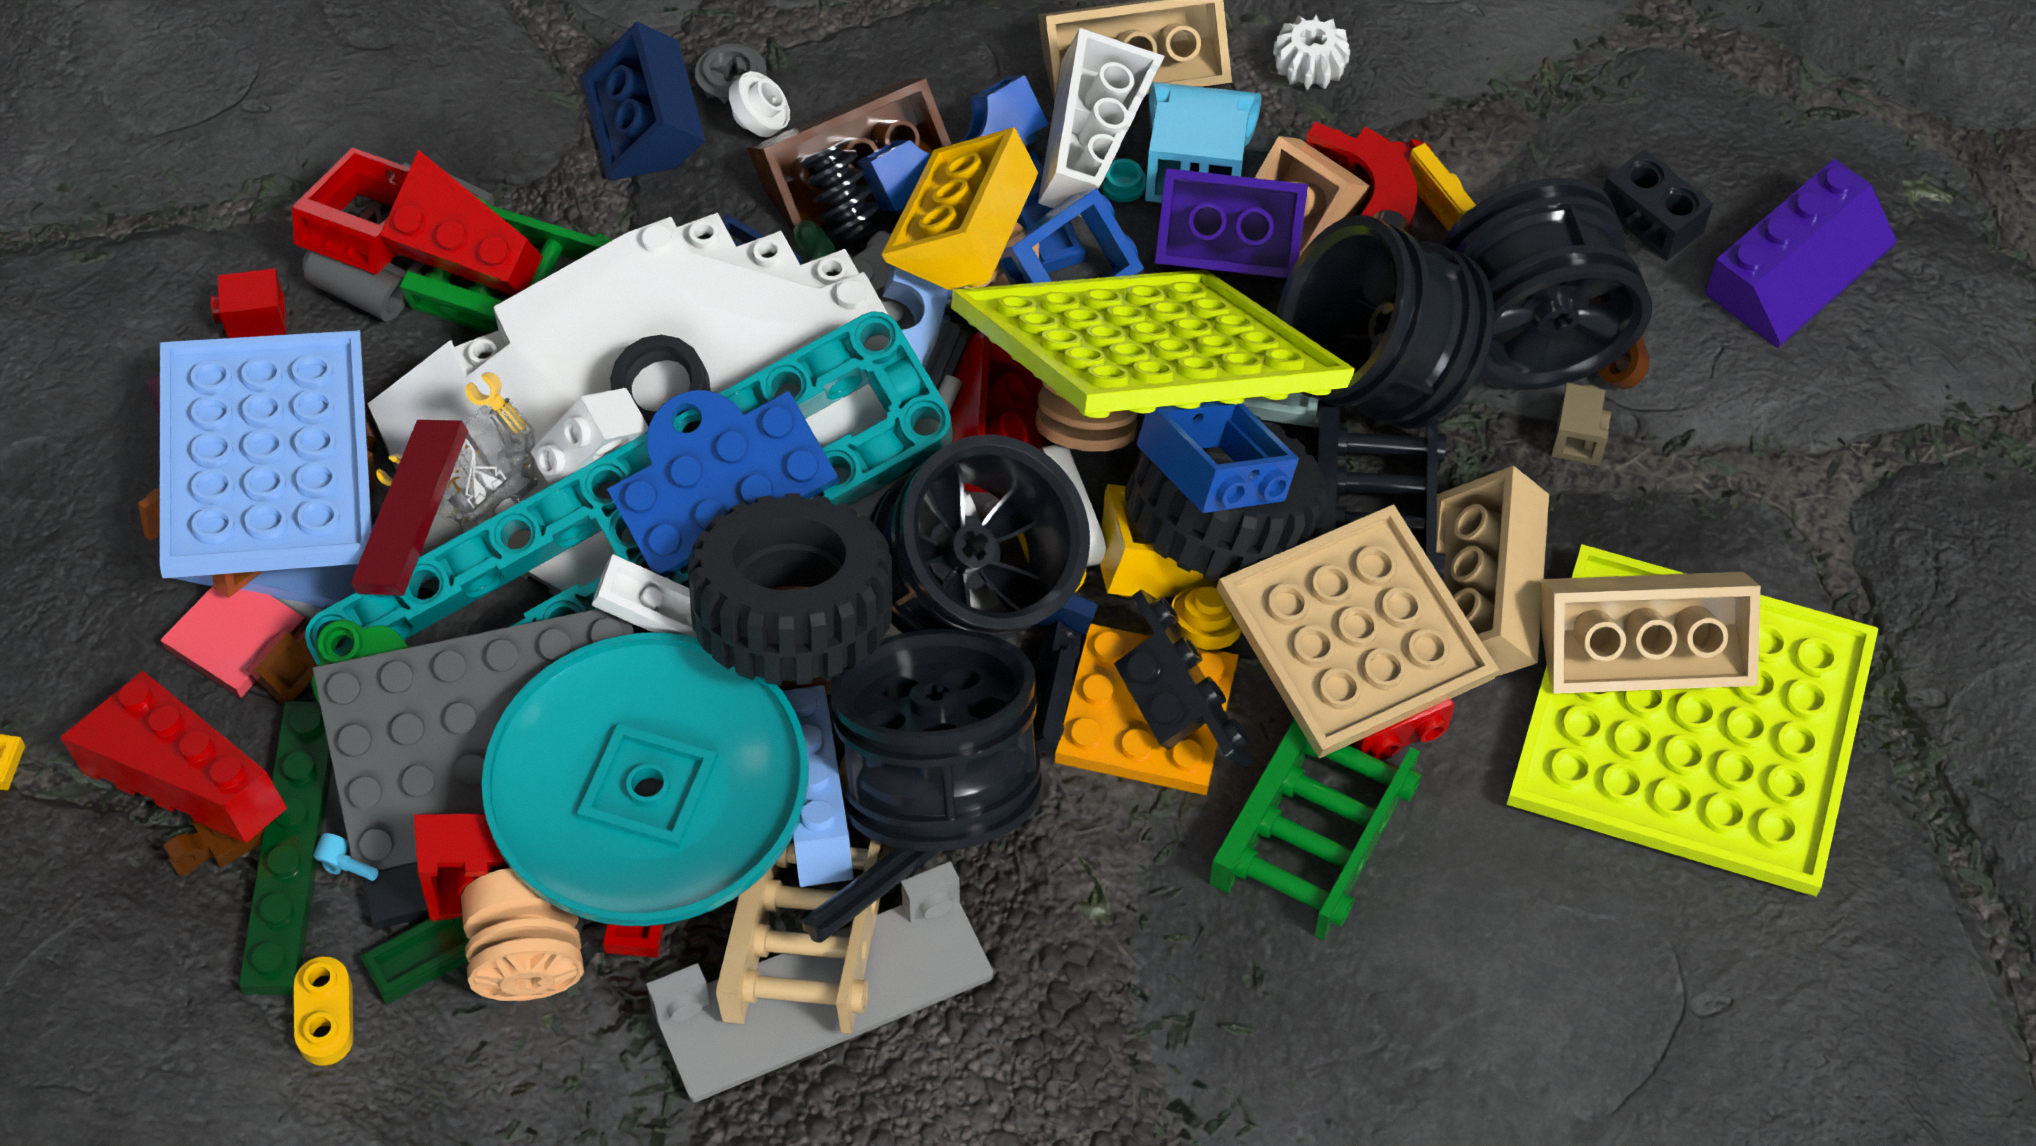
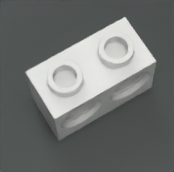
[530,388,649,486]

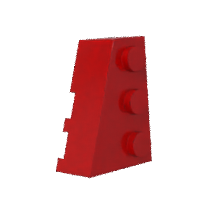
[380,150,543,296]

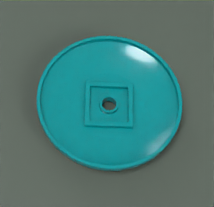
[482,632,809,926]

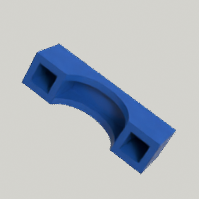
[856,75,1049,215]

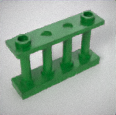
[400,196,612,334]
[1209,719,1422,941]

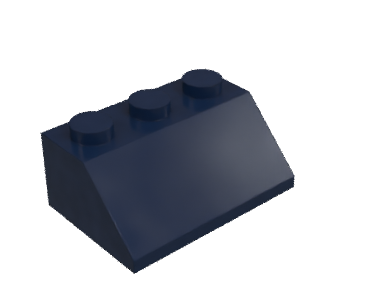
[581,21,706,181]

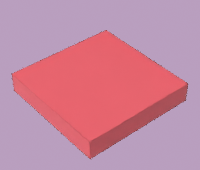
[160,585,305,699]

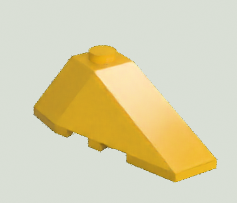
[1100,484,1221,599]

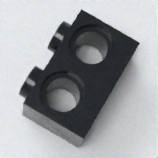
[1603,149,1713,261]

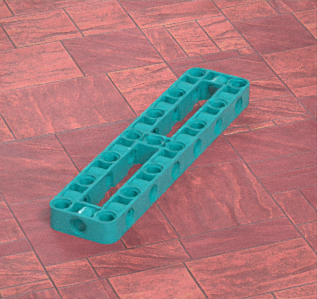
[305,311,953,666]

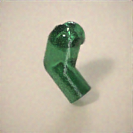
[793,220,836,263]

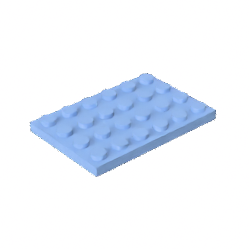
[160,330,372,578]

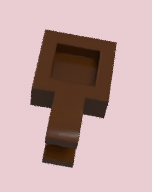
[247,617,318,705]
[163,819,264,877]

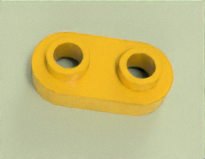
[294,957,354,1066]

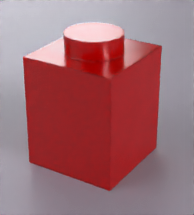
[211,268,287,338]

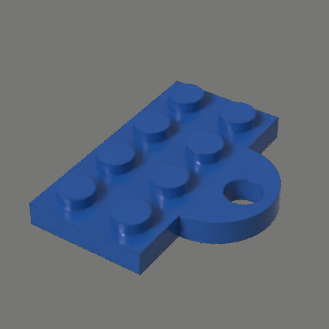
[607,390,840,577]

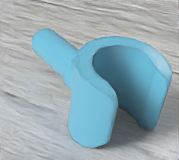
[313,833,379,881]

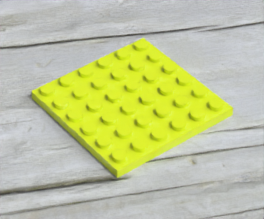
[951,269,1354,418]
[1507,544,1878,897]

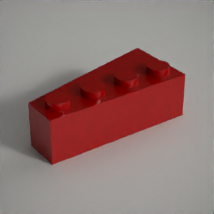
[60,671,287,843]
[414,814,510,921]

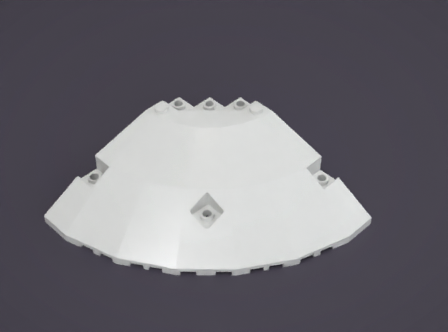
[368,213,1009,638]

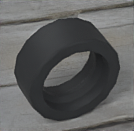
[610,334,711,427]

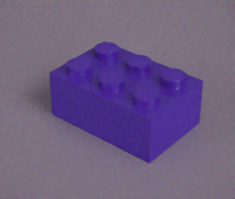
[1155,168,1308,278]

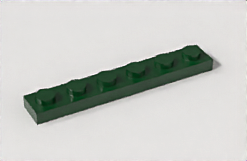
[239,701,332,995]

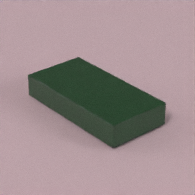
[360,917,470,1005]

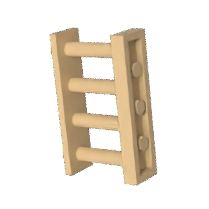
[716,839,896,1034]

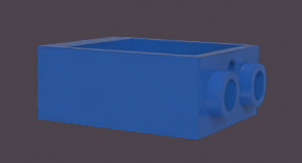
[998,188,1144,285]
[1136,401,1299,513]

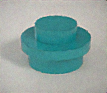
[1101,158,1147,202]

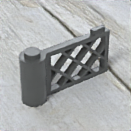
[302,162,494,322]

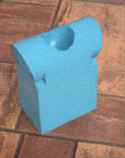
[1145,82,1261,203]

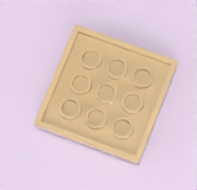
[1216,504,1499,758]

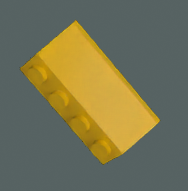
[881,127,1038,290]

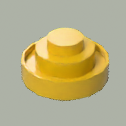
[1172,586,1241,650]

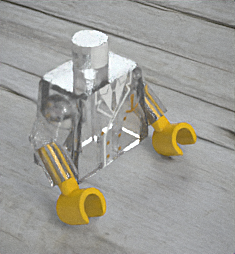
[376,372,538,525]

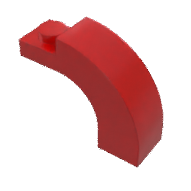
[1306,122,1417,235]

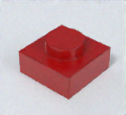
[603,924,664,958]

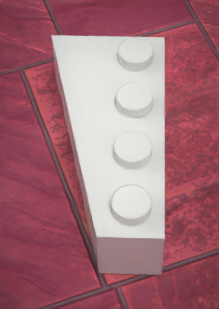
[1038,28,1165,217]

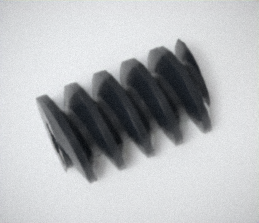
[798,139,887,245]

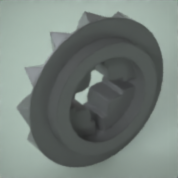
[695,44,767,105]

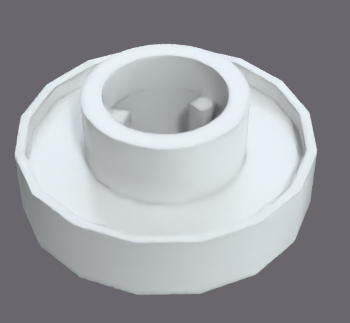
[729,71,790,137]

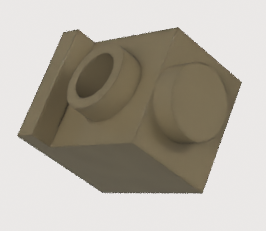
[1551,383,1611,466]

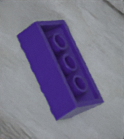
[1705,158,1897,348]

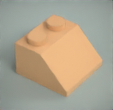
[1255,136,1372,257]

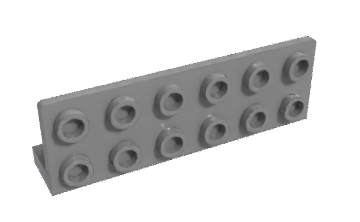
[646,861,993,1103]

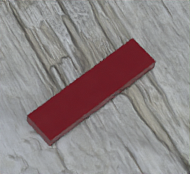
[351,420,469,596]

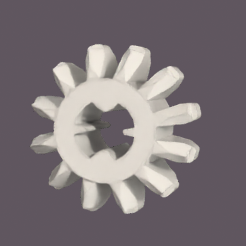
[1273,14,1350,90]

